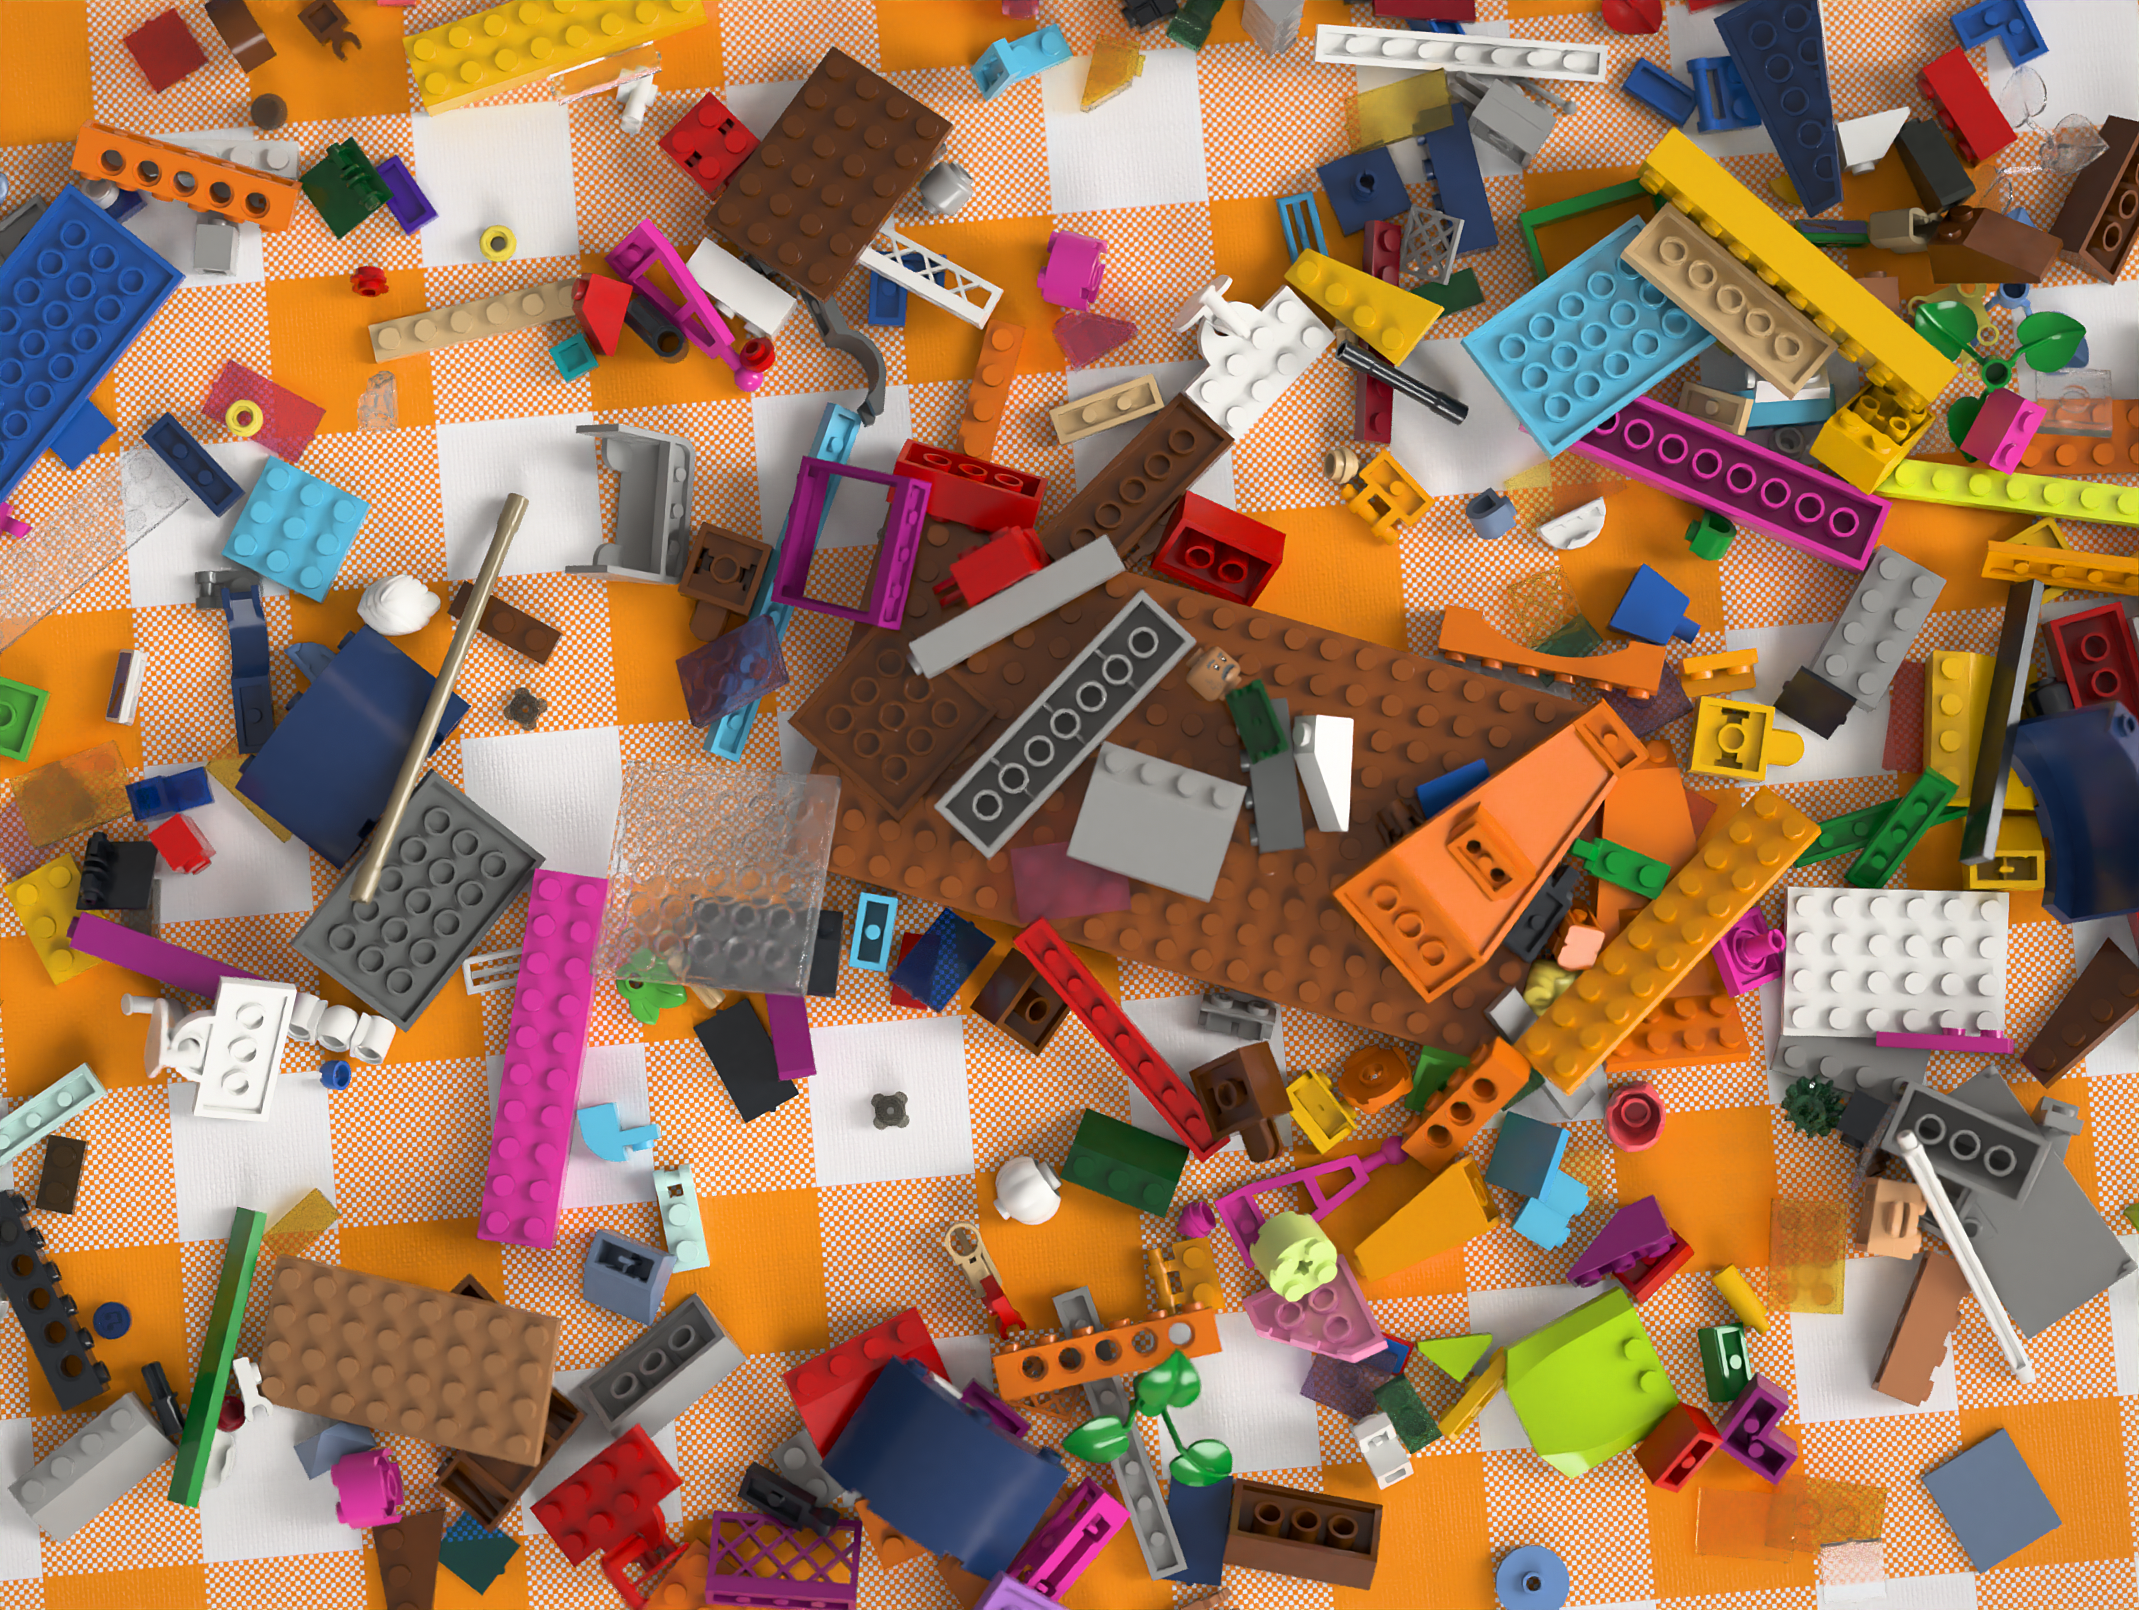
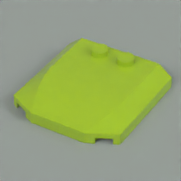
[1503,1285,1679,1479]

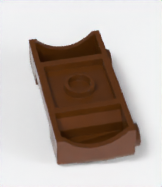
[432,1385,589,1533]

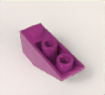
[1566,1194,1677,1288]

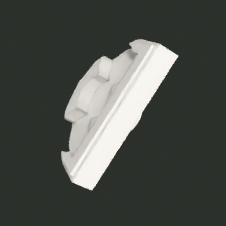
[1535,497,1606,550]
[201,1428,236,1493]

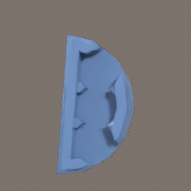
[284,642,336,683]

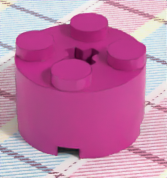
[1037,230,1108,313]
[331,1448,404,1529]

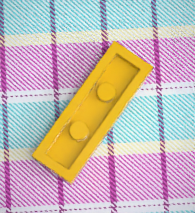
[1437,1343,1510,1443]

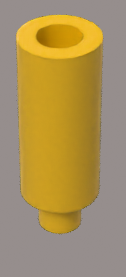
[1711,1263,1771,1335]

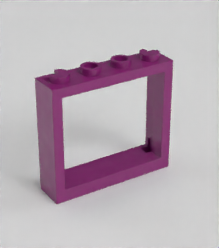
[771,456,932,630]

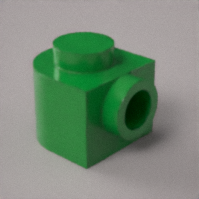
[1684,509,1737,561]

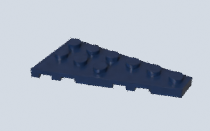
[1713,0,1844,218]

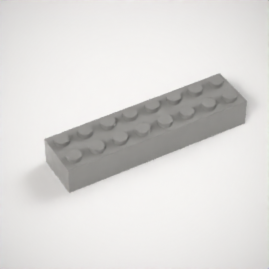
[934,589,1196,860]

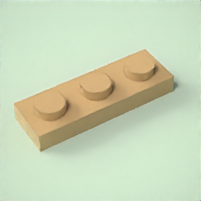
[1048,373,1165,447]

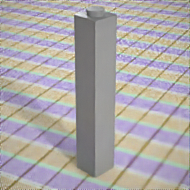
[907,535,1125,679]

